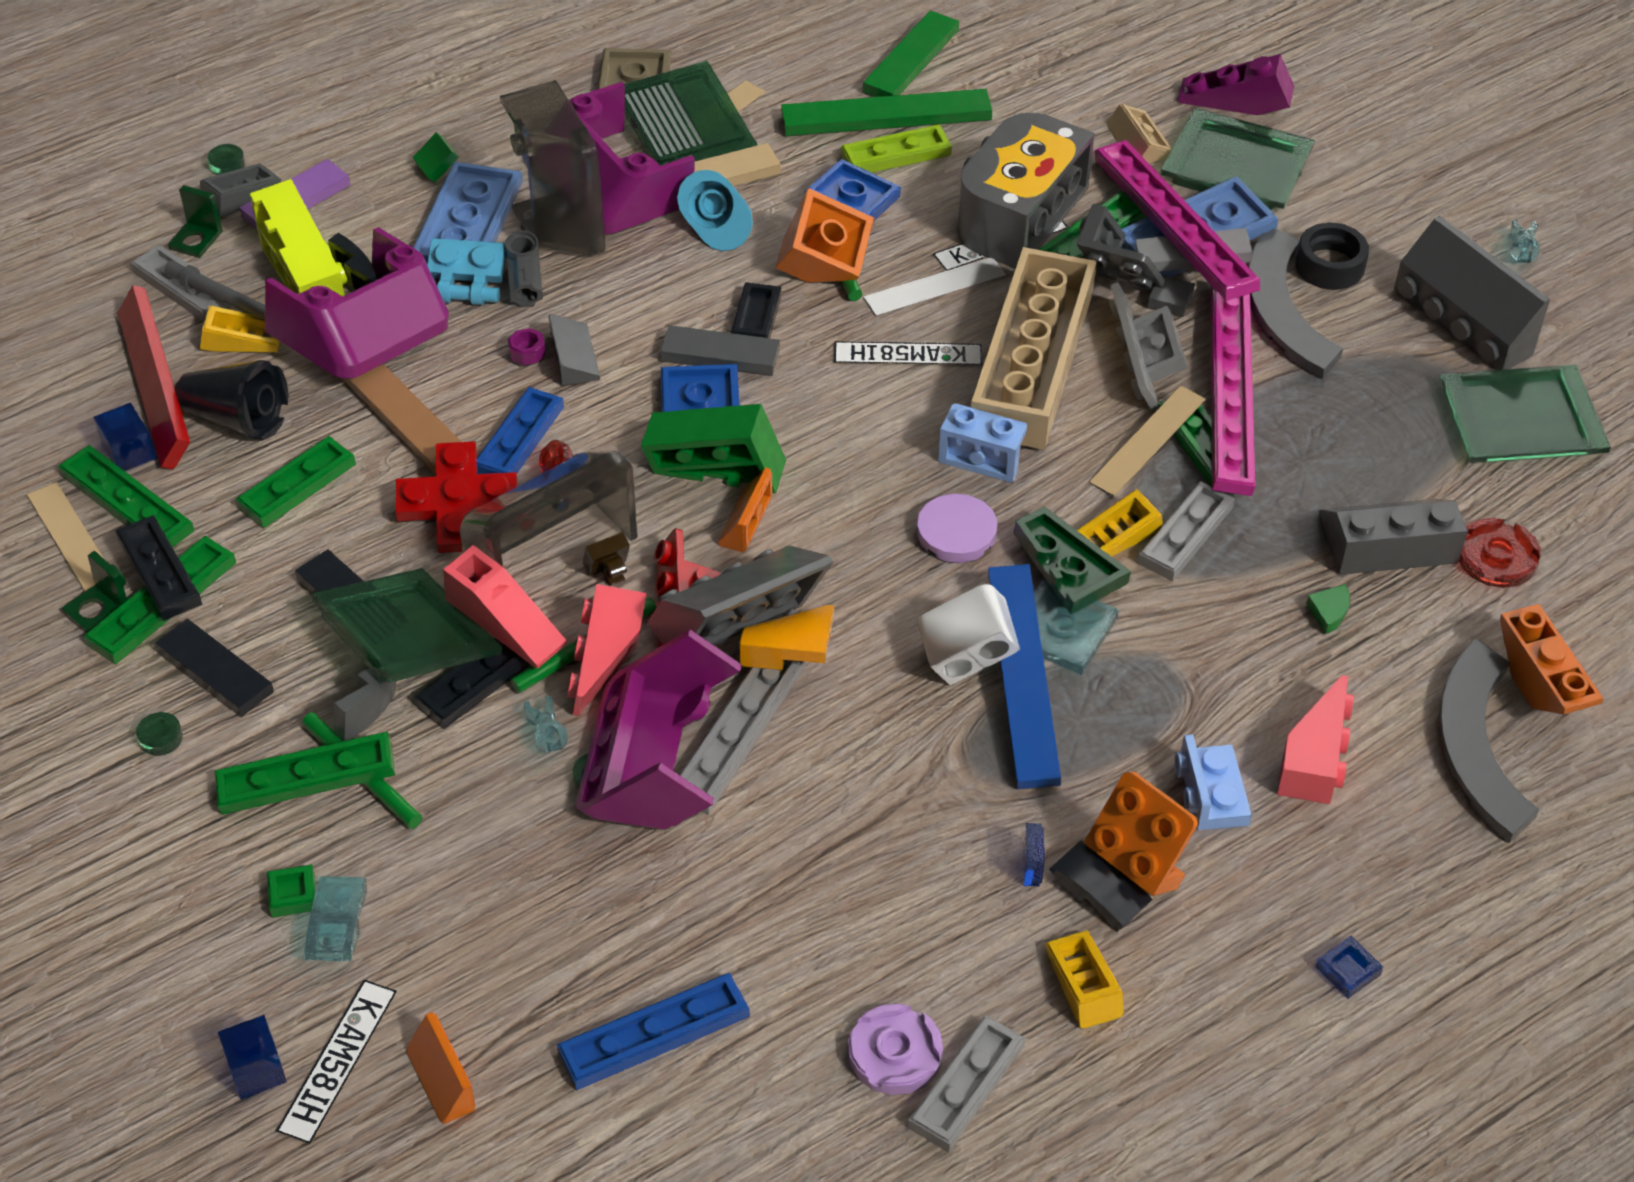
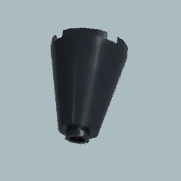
[175,360,289,439]

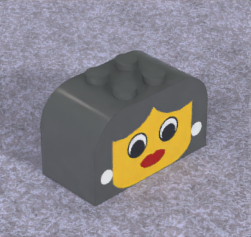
[958,113,1095,269]

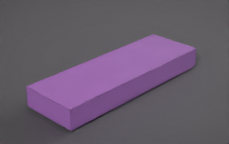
[239,159,350,229]

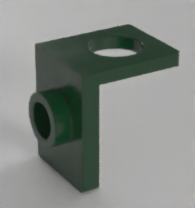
[168,185,223,258]
[62,550,127,633]

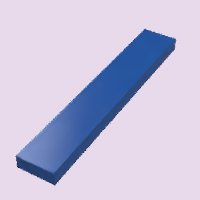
[988,564,1061,789]

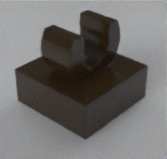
[582,532,630,586]

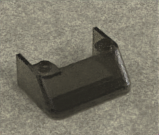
[500,80,606,257]
[460,451,638,566]

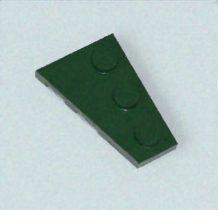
[1013,506,1131,615]

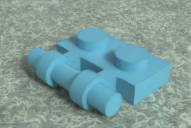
[428,238,506,305]

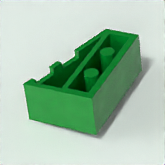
[640,404,786,494]

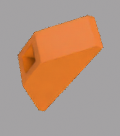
[1500,604,1604,715]

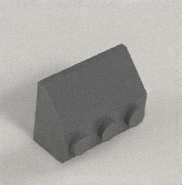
[1319,498,1468,575]

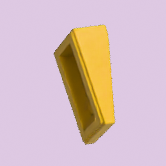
[200,305,281,352]
[1077,489,1163,557]
[1045,930,1124,1029]

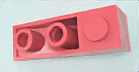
[443,545,567,669]
[567,584,646,716]
[1277,675,1354,804]

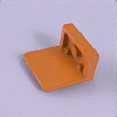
[1083,771,1198,896]

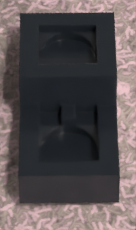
[328,232,377,293]
[1049,840,1153,932]

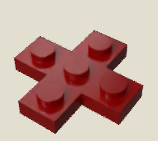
[396,441,519,553]

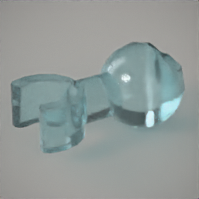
[1509,219,1540,263]
[524,695,568,754]

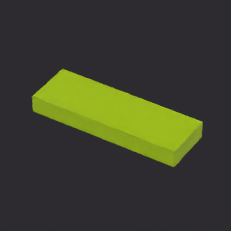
[840,124,952,173]

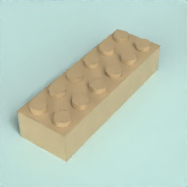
[971,247,1097,450]

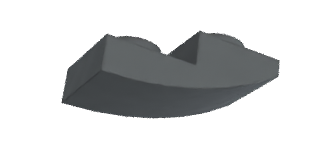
[334,657,397,741]

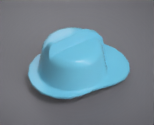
[677,170,753,251]

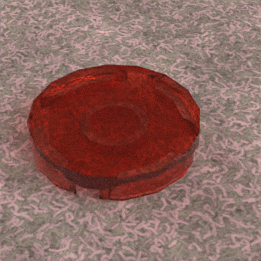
[1459,518,1541,588]

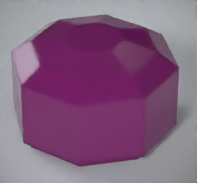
[507,328,546,365]

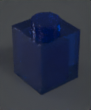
[93,402,156,471]
[218,1015,287,1100]

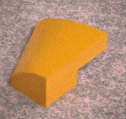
[740,605,834,670]

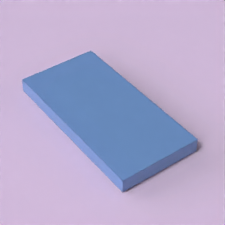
[413,162,523,265]
[1121,176,1278,277]

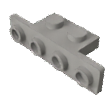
[1109,282,1188,411]

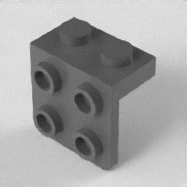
[1076,204,1165,290]

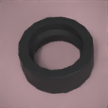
[1295,222,1369,290]

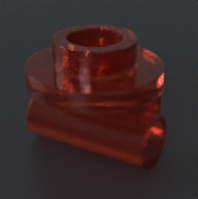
[539,440,582,482]

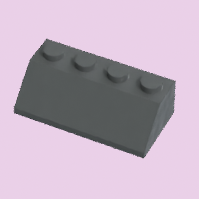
[1394,216,1550,373]
[647,546,834,645]

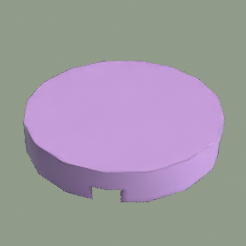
[917,493,998,563]
[848,1003,943,1095]

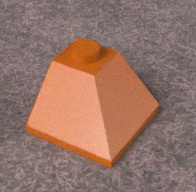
[775,188,874,283]

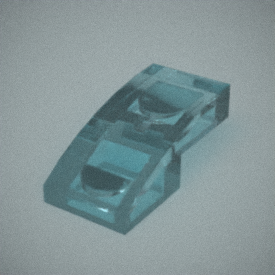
[304,876,367,961]

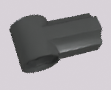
[505,231,543,307]

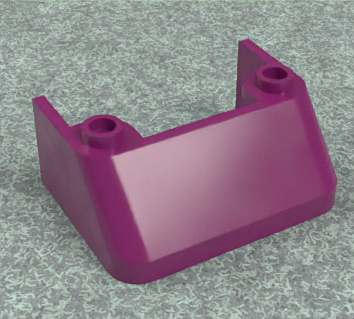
[535,82,695,234]
[265,227,449,378]
[576,629,741,830]

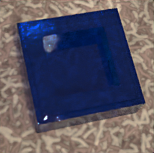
[1023,823,1045,887]
[1315,935,1384,999]

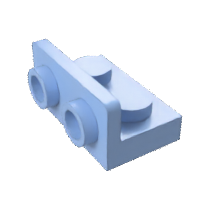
[938,403,1027,483]
[1174,734,1252,831]

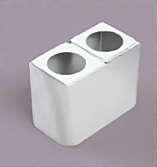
[917,584,1020,685]

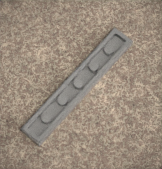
[680,609,808,815]

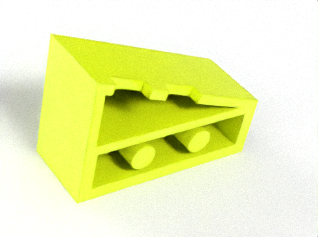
[250,179,347,297]

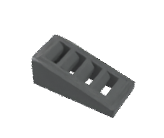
[200,163,281,218]

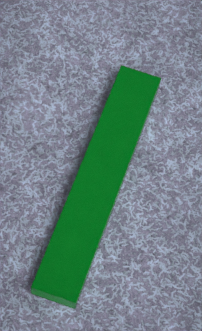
[781,88,992,136]

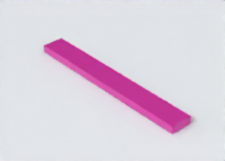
[1095,140,1260,301]
[1210,285,1255,496]

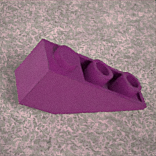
[1178,54,1294,115]

